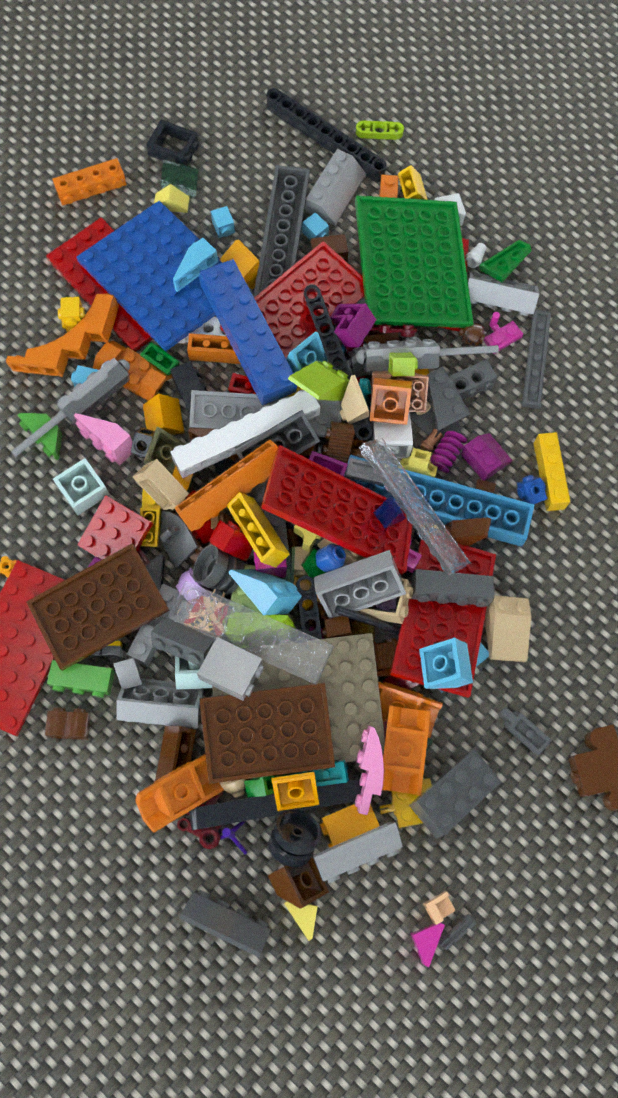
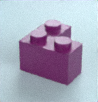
[330,303,376,347]

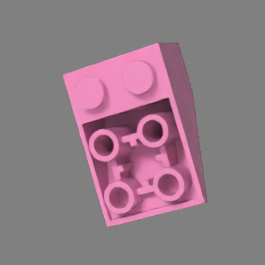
[74,413,133,466]

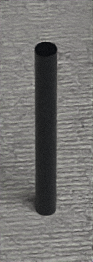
[335,606,400,635]

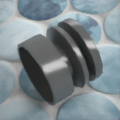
[193,545,245,596]

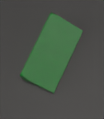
[140,342,180,375]

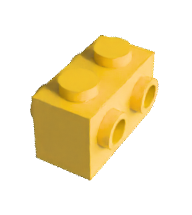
[58,297,86,332]

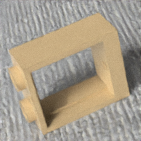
[133,459,189,510]
[357,578,413,624]

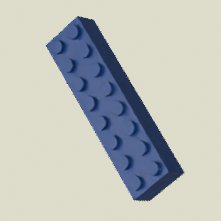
[200,259,297,406]

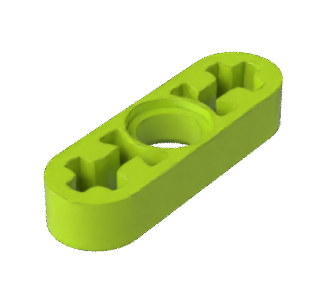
[356,120,404,140]

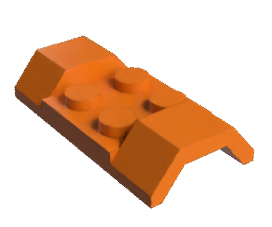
[93,341,172,401]
[378,682,443,738]
[382,706,431,796]
[136,754,224,833]

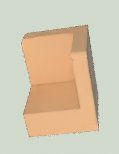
[423,891,455,925]

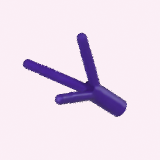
[220,821,248,855]

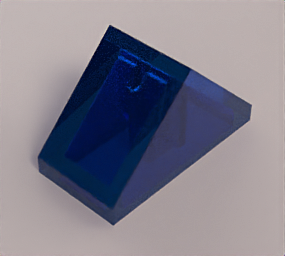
[374,496,406,528]

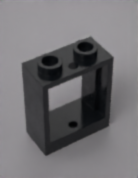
[146,119,200,169]

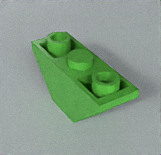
[18,413,62,460]

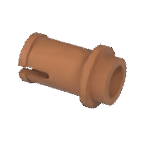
[420,429,443,452]

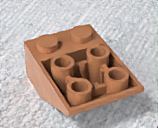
[370,371,429,413]

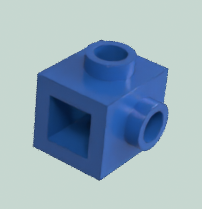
[517,475,547,504]

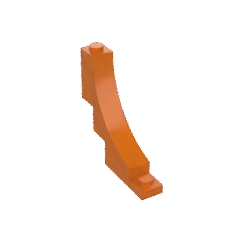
[6,294,119,377]

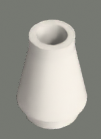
[465,243,486,268]

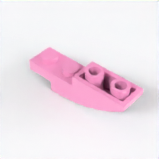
[355,726,384,815]

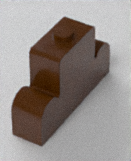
[569,724,618,811]

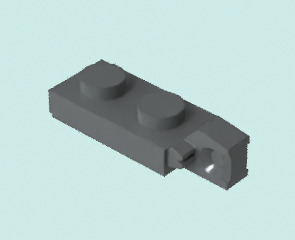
[498,707,552,756]

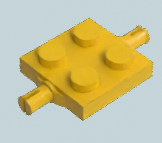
[379,778,432,828]

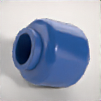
[316,543,346,573]

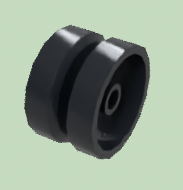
[268,810,321,867]

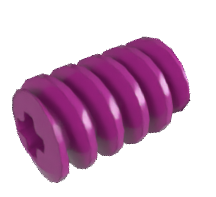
[430,431,467,473]

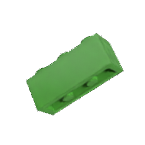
[47,660,115,698]

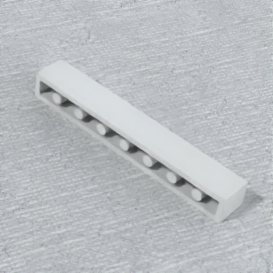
[170,390,320,478]

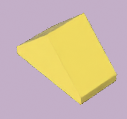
[154,184,190,213]
[284,901,318,941]

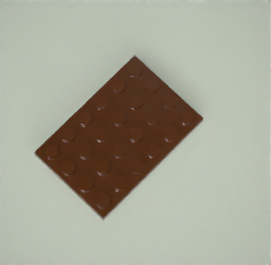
[26,543,170,671]
[199,682,335,784]

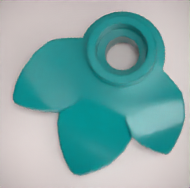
[358,378,371,410]

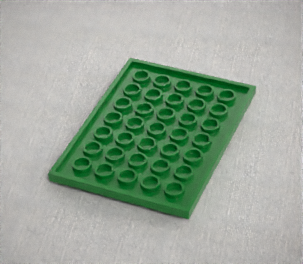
[355,195,474,328]

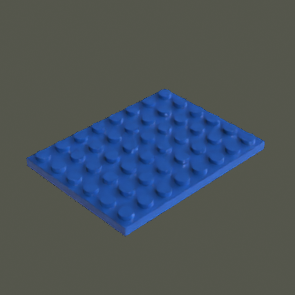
[76,201,222,352]

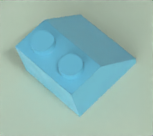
[286,331,328,373]
[419,638,473,689]

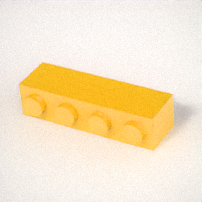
[533,432,570,511]
[227,492,290,568]

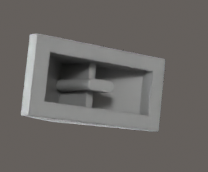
[114,658,142,690]

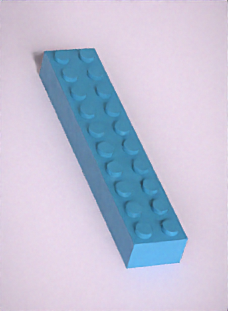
[344,455,535,547]

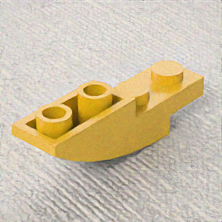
[140,489,163,547]

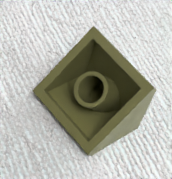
[144,427,186,475]

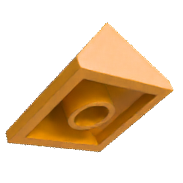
[219,239,260,289]
[143,394,185,435]
[272,772,319,811]

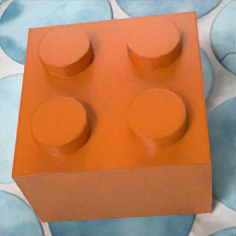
[370,378,412,425]

